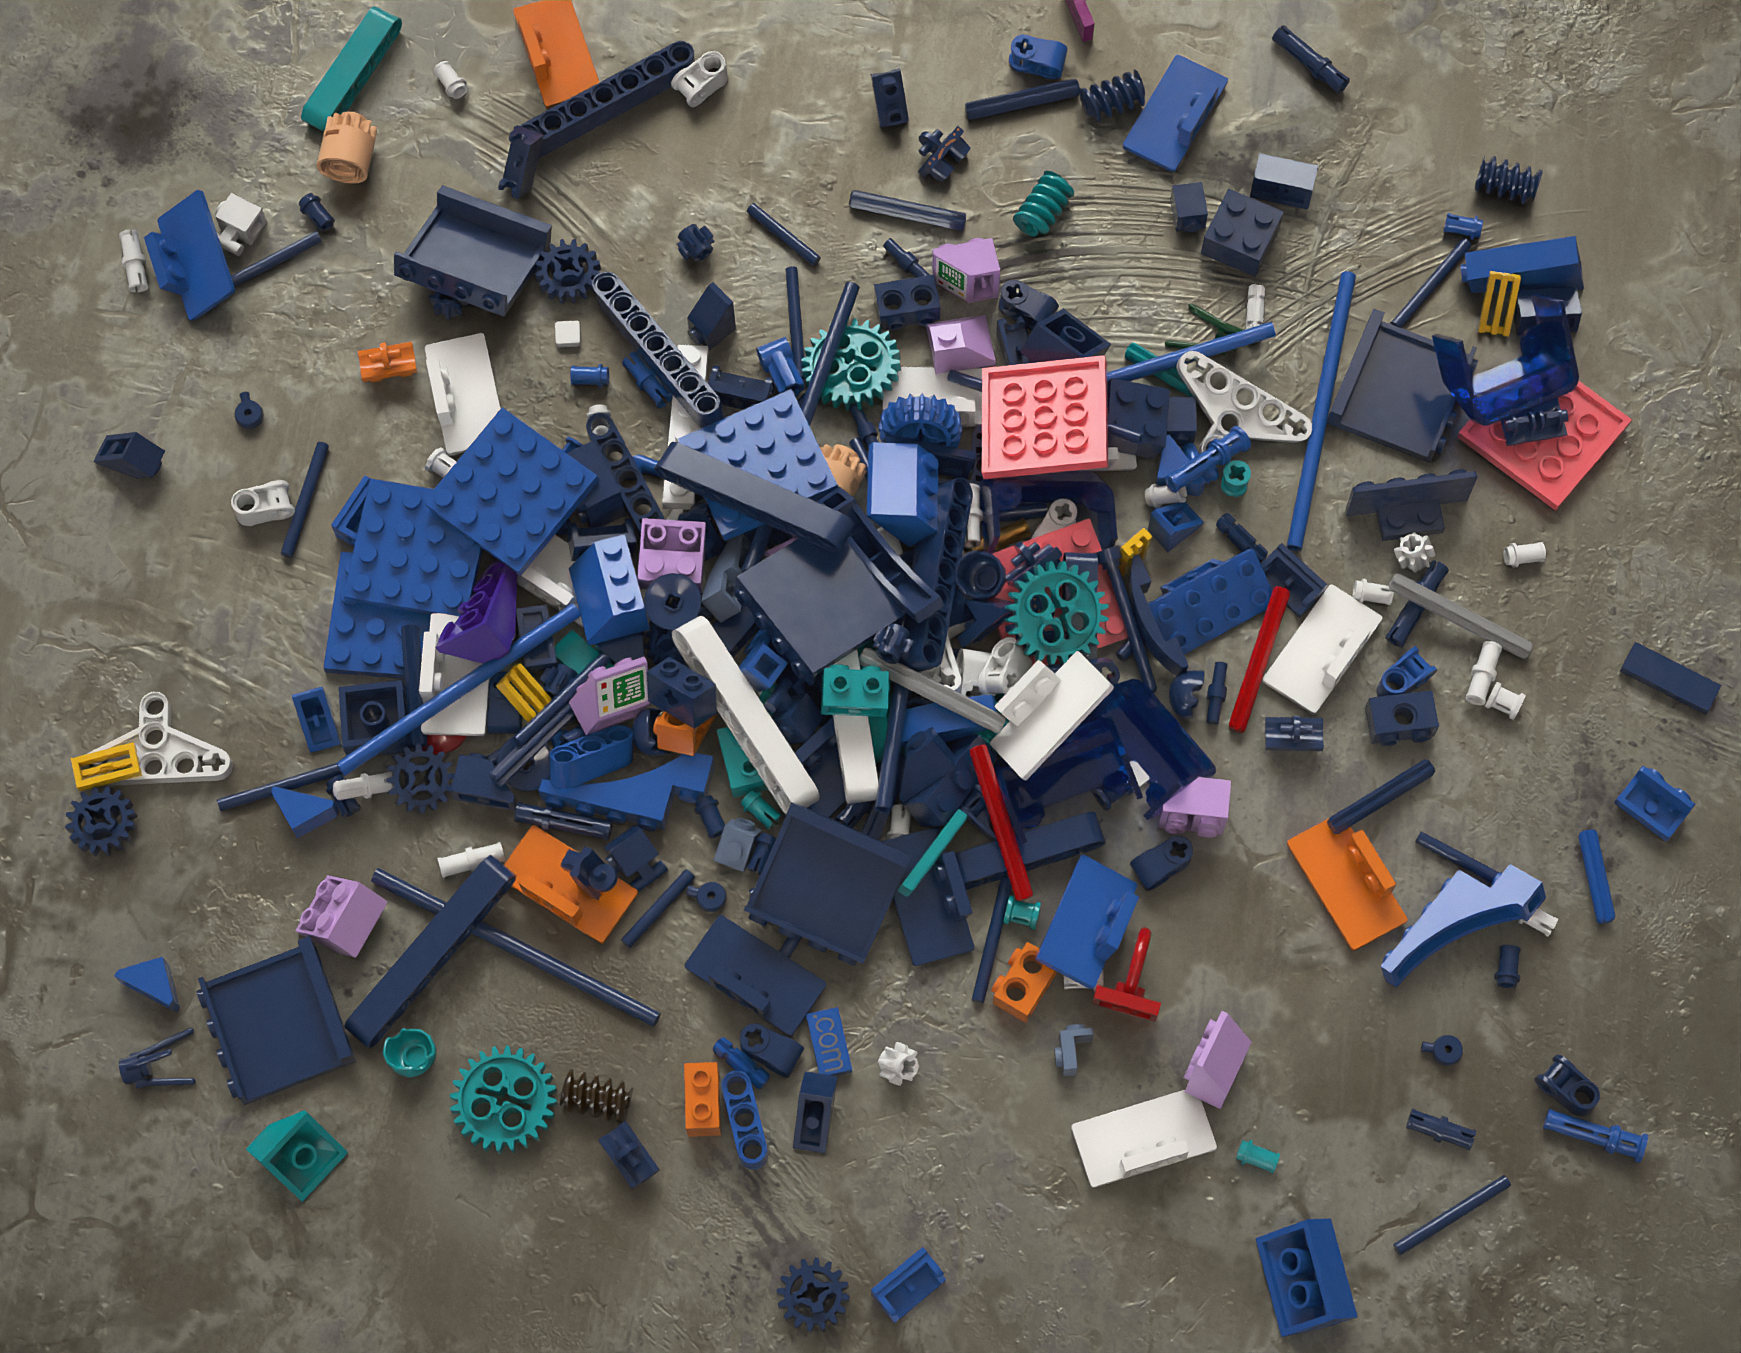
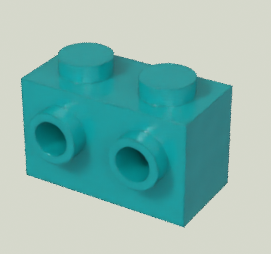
[821,664,889,717]
[717,727,769,798]

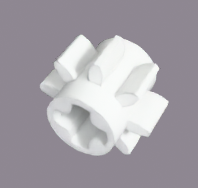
[1394,532,1435,573]
[878,1042,919,1086]

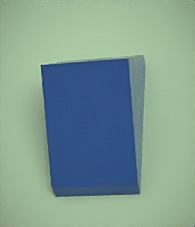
[1156,435,1206,497]
[1148,502,1204,552]
[292,686,341,753]
[271,786,339,838]
[114,957,180,1013]

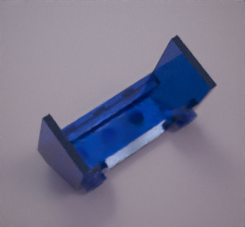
[1432,294,1579,426]
[980,471,1118,554]
[1080,679,1216,820]
[994,718,1143,844]

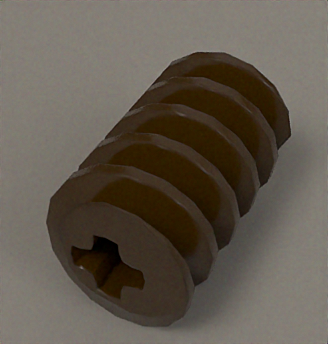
[560,1069,633,1124]

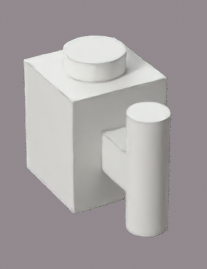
[215,193,267,256]

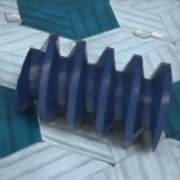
[1079,69,1145,122]
[1475,155,1543,205]

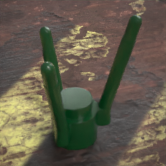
[1165,303,1244,356]

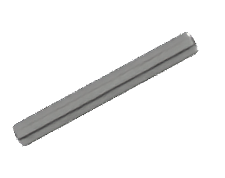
[1389,574,1533,659]
[859,647,1006,733]

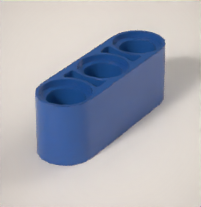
[549,725,633,789]
[722,1070,768,1170]

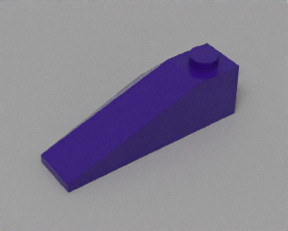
[435,560,517,663]

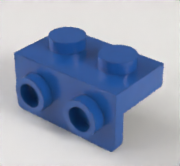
[1614,766,1695,842]

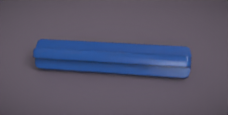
[1578,829,1616,924]

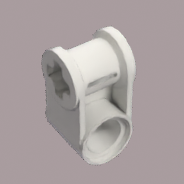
[671,51,728,107]
[231,480,295,526]
[1032,498,1077,539]
[978,637,1032,696]
[956,648,992,696]

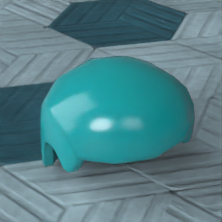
[382,1028,437,1078]

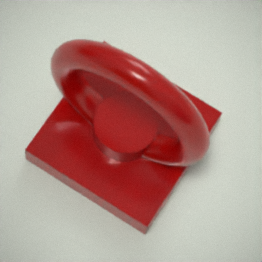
[1092,927,1161,1022]

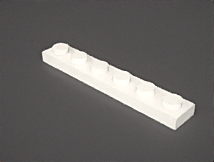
[662,345,709,510]

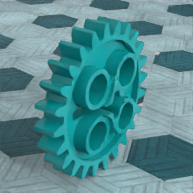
[802,318,901,411]
[1005,561,1109,665]
[449,1045,558,1154]

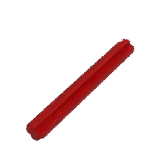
[1229,586,1290,733]
[970,744,1033,901]

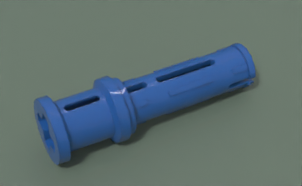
[1164,426,1251,493]
[1543,1109,1648,1163]

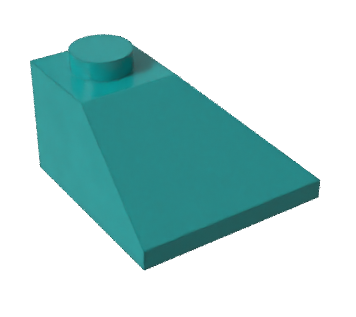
[246,1110,348,1202]

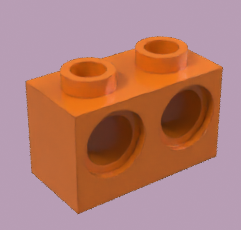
[653,711,716,756]
[991,942,1058,1023]
[684,1062,721,1137]

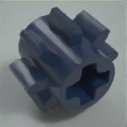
[676,224,715,262]
[429,291,468,320]
[873,624,914,664]
[540,663,578,699]

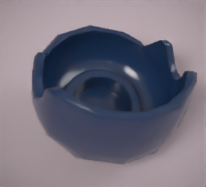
[955,550,1006,600]
[1169,670,1205,719]
[632,708,672,756]

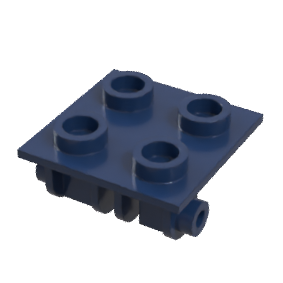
[1492,379,1568,446]

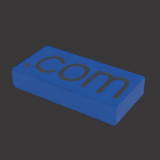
[806,1007,852,1076]

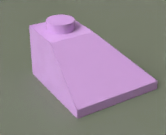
[926,315,996,374]

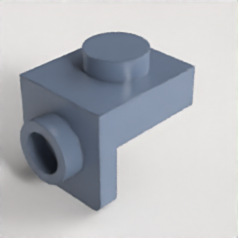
[713,818,761,872]
[1054,1024,1093,1077]

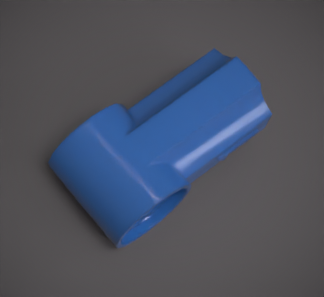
[756,337,805,397]

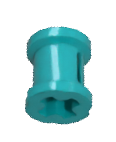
[1221,460,1251,498]
[1003,895,1041,930]

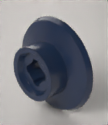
[644,573,701,630]
[497,737,551,791]

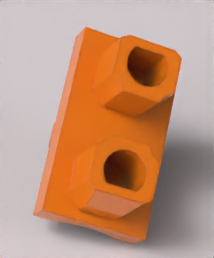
[358,342,417,382]

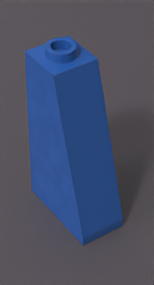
[1461,236,1584,293]

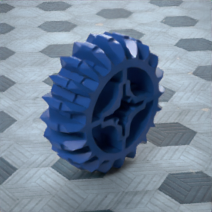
[879,393,962,448]

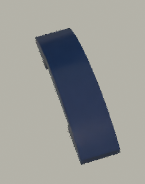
[1127,554,1189,676]

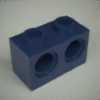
[874,275,940,331]

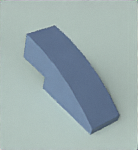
[701,534,751,623]

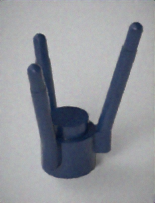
[119,1028,196,1089]

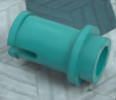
[740,790,782,830]
[1235,1139,1280,1173]

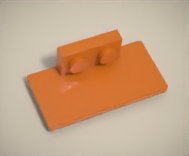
[513,0,599,109]
[1287,818,1408,951]
[504,825,638,944]

